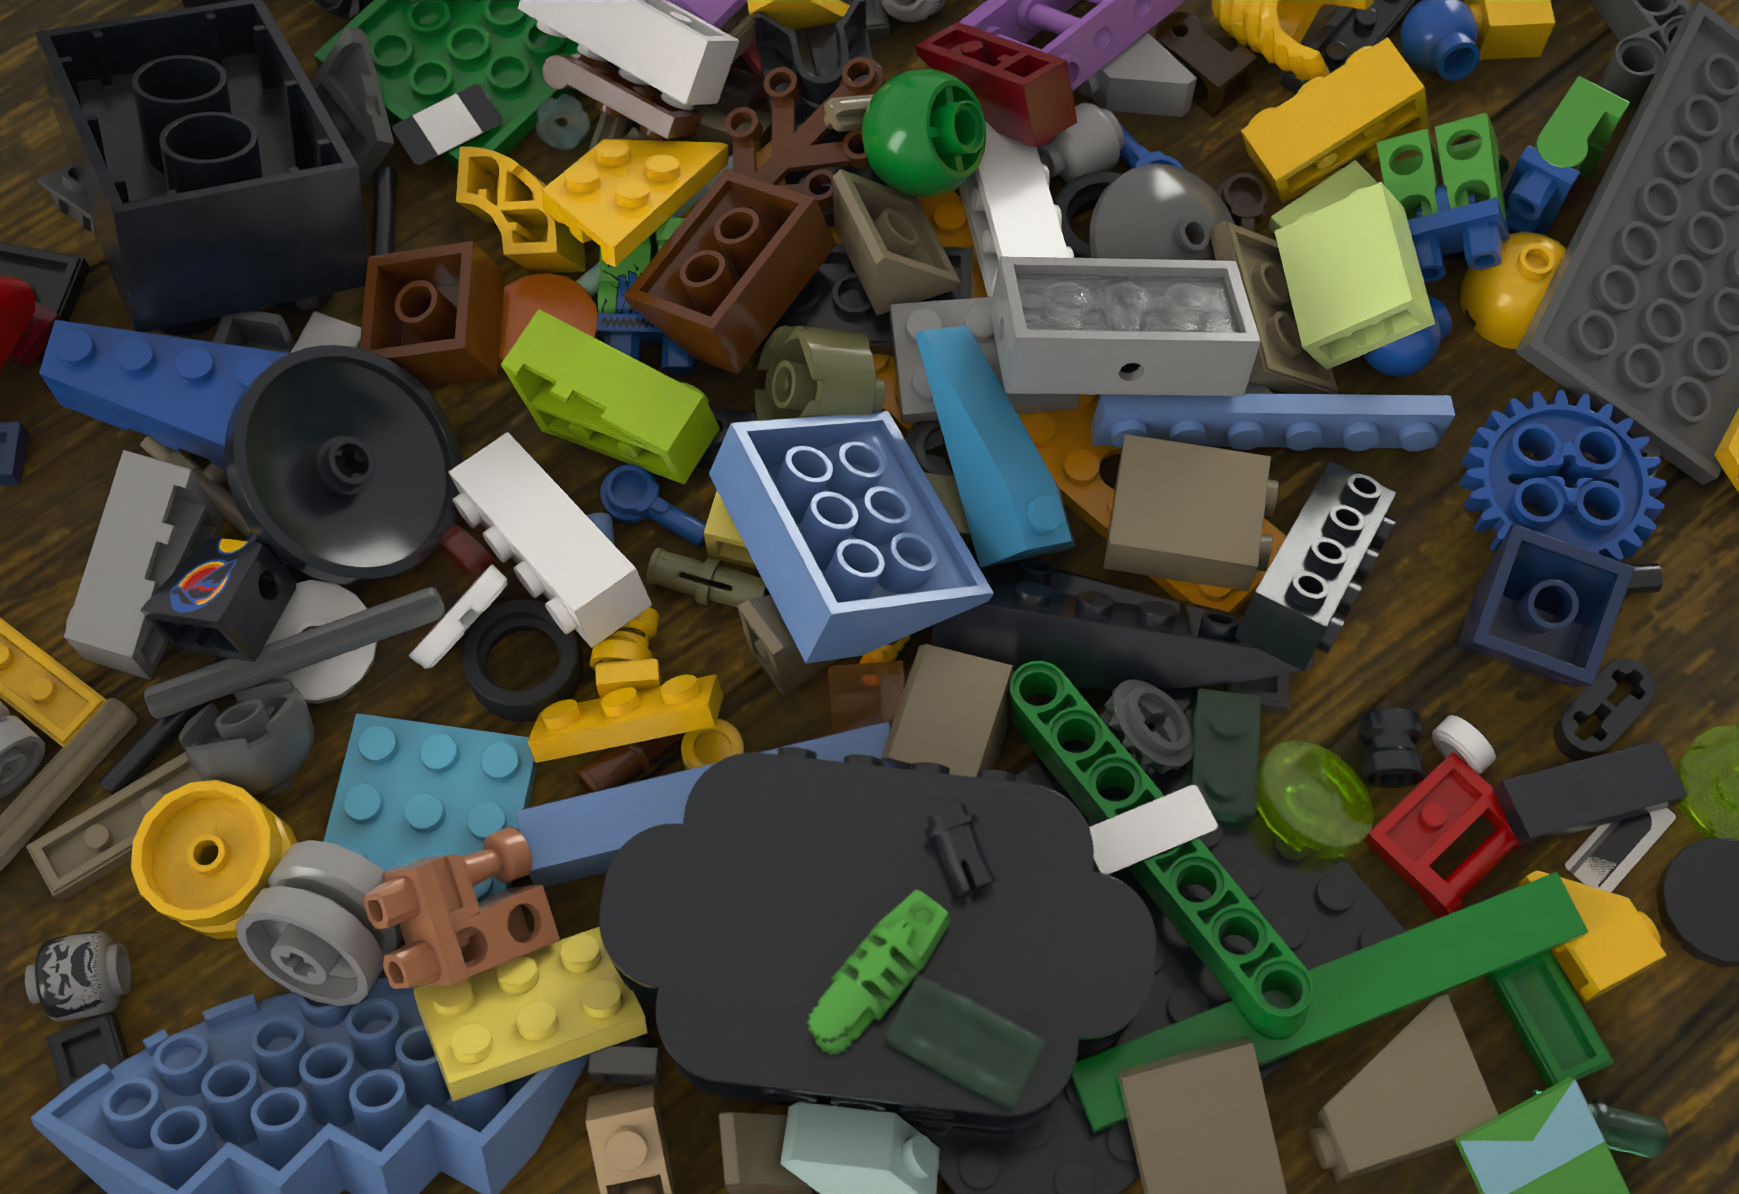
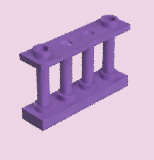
[959,0,1186,91]

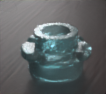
[535,95,590,149]

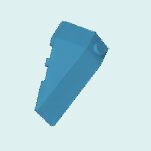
[915,325,1076,568]

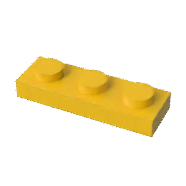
[528,674,724,763]

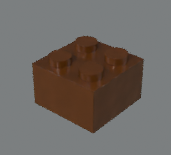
[360,241,505,387]

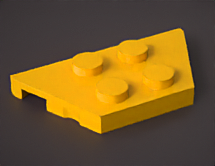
[542,139,728,267]

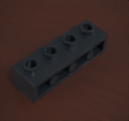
[1234,461,1397,671]

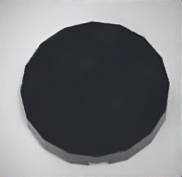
[1656,838,1739,967]

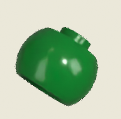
[862,69,986,198]

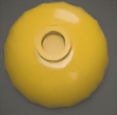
[1460,231,1566,349]

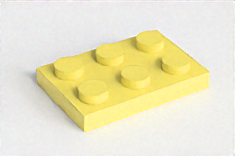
[413,927,647,1101]

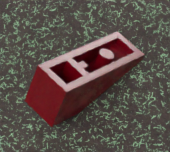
[915,22,1078,147]

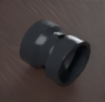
[1357,708,1426,788]

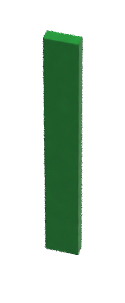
[1071,872,1588,1133]

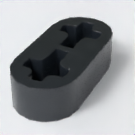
[1553,658,1656,761]

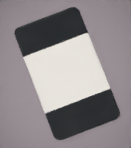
[392,84,503,165]

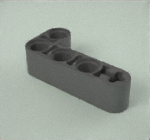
[1589,0,1692,109]

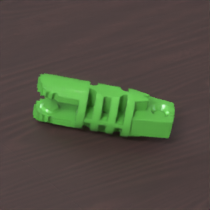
[807,889,951,1056]

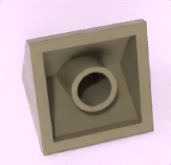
[832,169,961,315]
[881,644,1013,777]

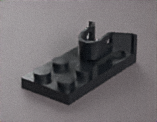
[754,0,887,226]

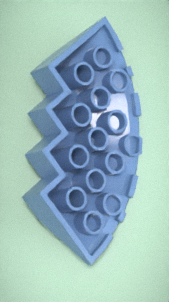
[30,978,590,1194]

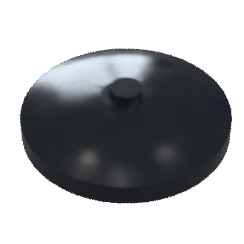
[224,345,462,585]

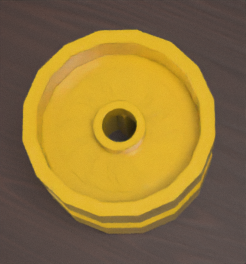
[131,780,297,940]

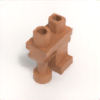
[362,827,560,989]

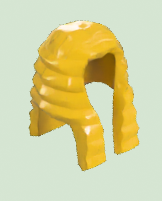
[1211,0,1373,81]

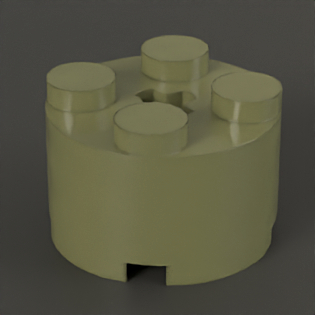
[755,326,886,421]

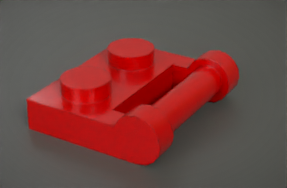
[1363,751,1525,918]

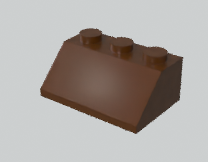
[623,169,836,374]

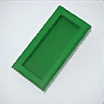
[1486,950,1614,1089]

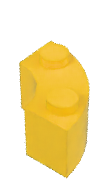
[456,147,585,274]

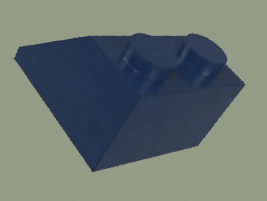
[1456,524,1635,688]

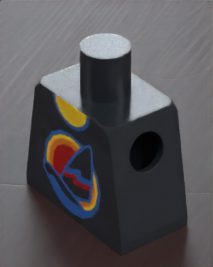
[140,531,296,662]

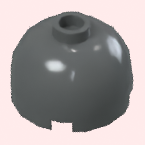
[179,679,315,797]

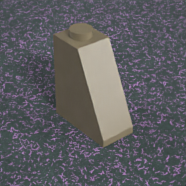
[1309,994,1498,1183]

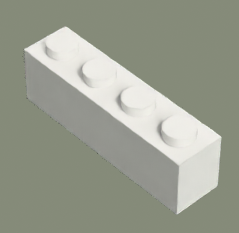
[518,0,739,110]
[959,121,1074,297]
[449,432,652,648]

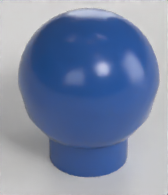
[1400,0,1480,81]
[1363,297,1452,377]

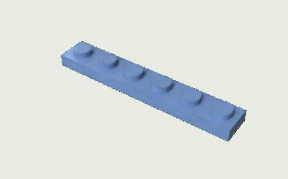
[1090,393,1455,452]

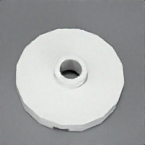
[265,580,377,704]

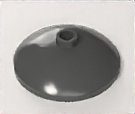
[1089,164,1235,261]

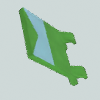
[1454,1077,1630,1194]

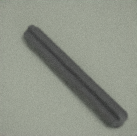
[144,587,445,719]

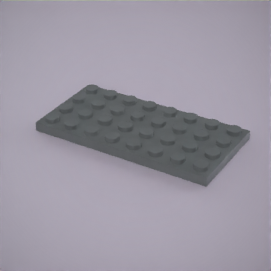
[1515,1,1739,485]

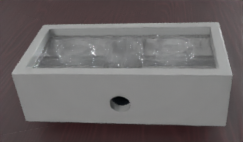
[990,256,1261,396]

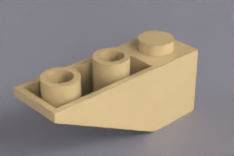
[586,1083,675,1194]

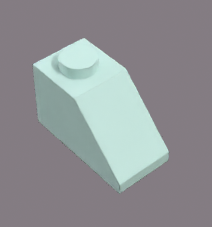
[781,1102,940,1194]

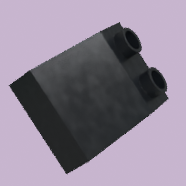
[35,0,368,336]

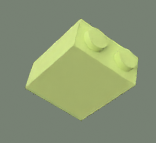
[1275,182,1435,370]

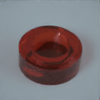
[439,524,498,580]

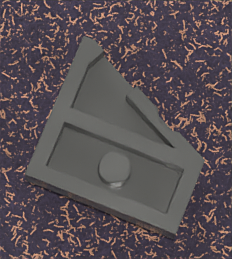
[311,27,394,185]

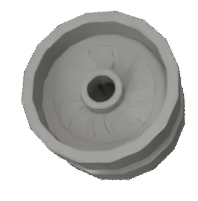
[236,840,403,1006]

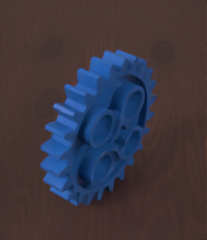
[1460,390,1666,562]

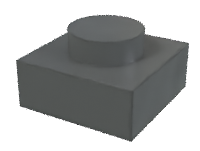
[588,1037,664,1088]

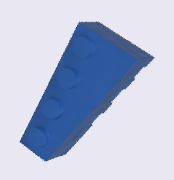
[39,320,290,470]

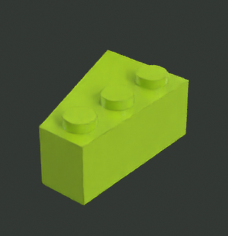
[501,309,720,485]

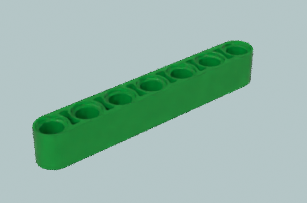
[1010,661,1314,1038]

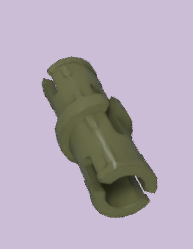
[646,547,770,608]

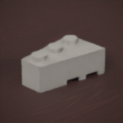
[64,450,225,680]

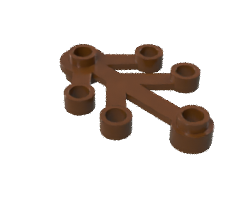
[725,57,887,210]

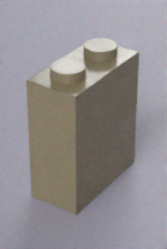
[1103,434,1279,591]

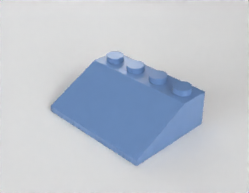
[709,411,993,664]

